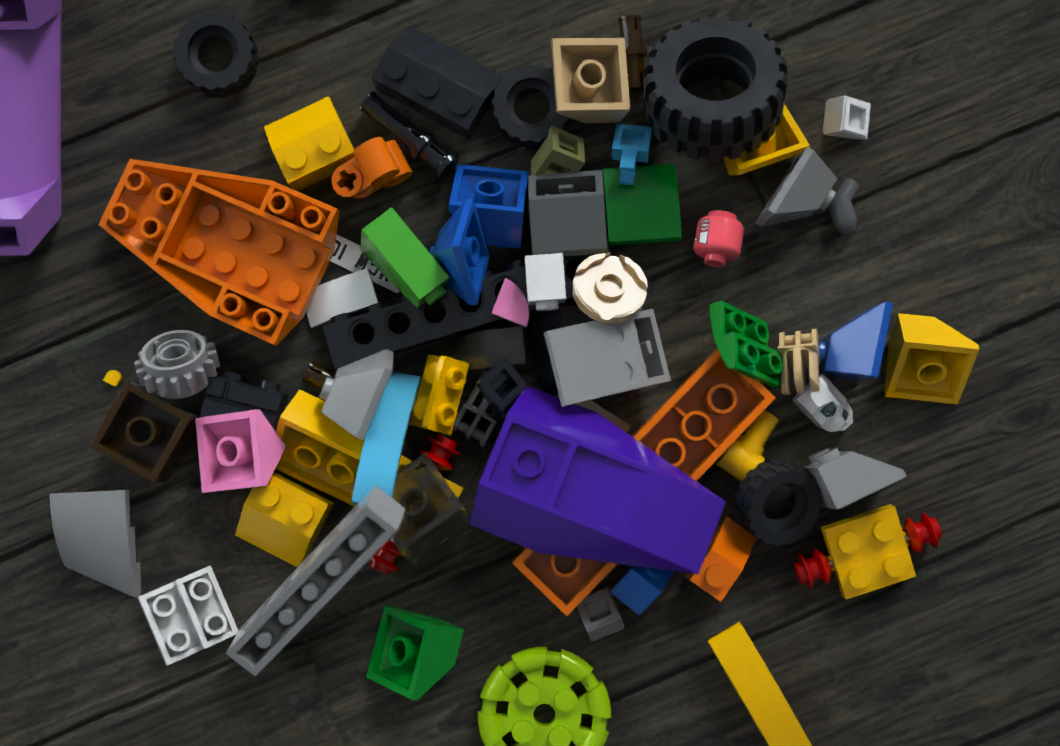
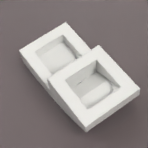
[306,268,379,328]

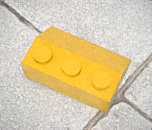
[275,389,366,507]

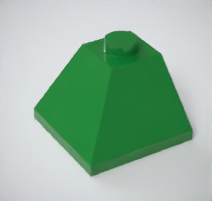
[366,605,464,700]

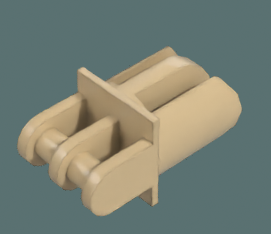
[778,329,821,395]

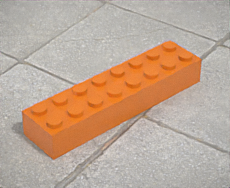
[512,348,776,616]

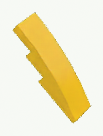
[708,622,812,746]

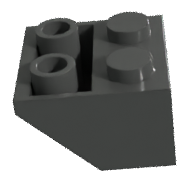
[528,170,607,256]

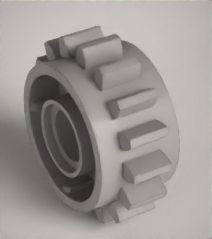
[134,330,220,399]

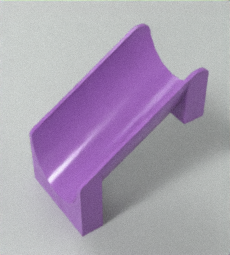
[0,0,62,256]

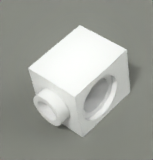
[525,253,566,311]

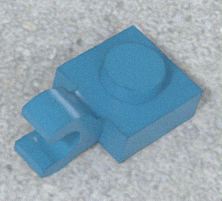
[612,124,652,185]

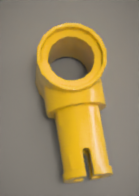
[716,410,779,481]

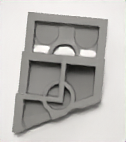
[49,490,141,597]

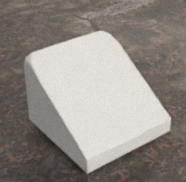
[823,95,871,140]

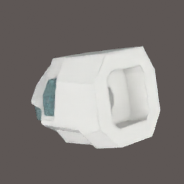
[792,374,853,432]

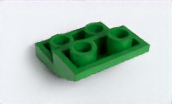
[602,164,682,246]
[709,301,783,389]

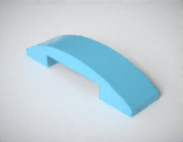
[352,371,421,505]

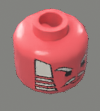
[693,210,744,267]

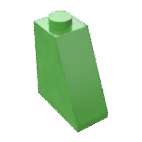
[360,207,449,308]

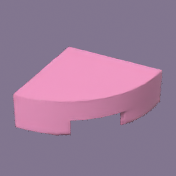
[491,278,529,327]

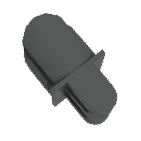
[452,370,499,448]

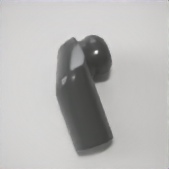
[828,178,860,235]

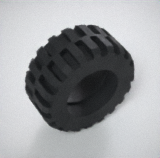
[644,16,788,162]

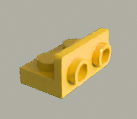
[410,354,469,435]

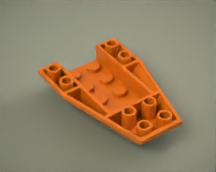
[98,159,340,346]

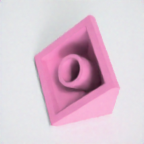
[195,409,286,493]

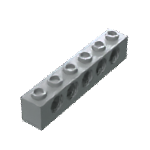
[226,485,405,677]

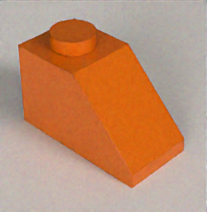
[685,516,757,602]

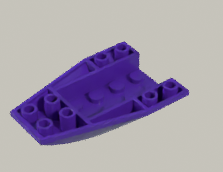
[469,386,726,574]

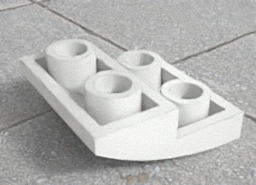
[138,565,238,666]

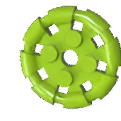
[477,647,611,746]

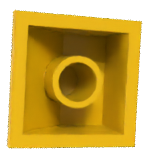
[264,96,355,191]
[235,472,335,567]

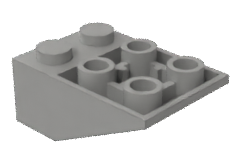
[544,309,671,406]

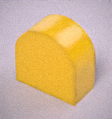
[103,370,122,387]

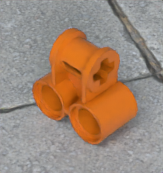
[331,137,413,199]

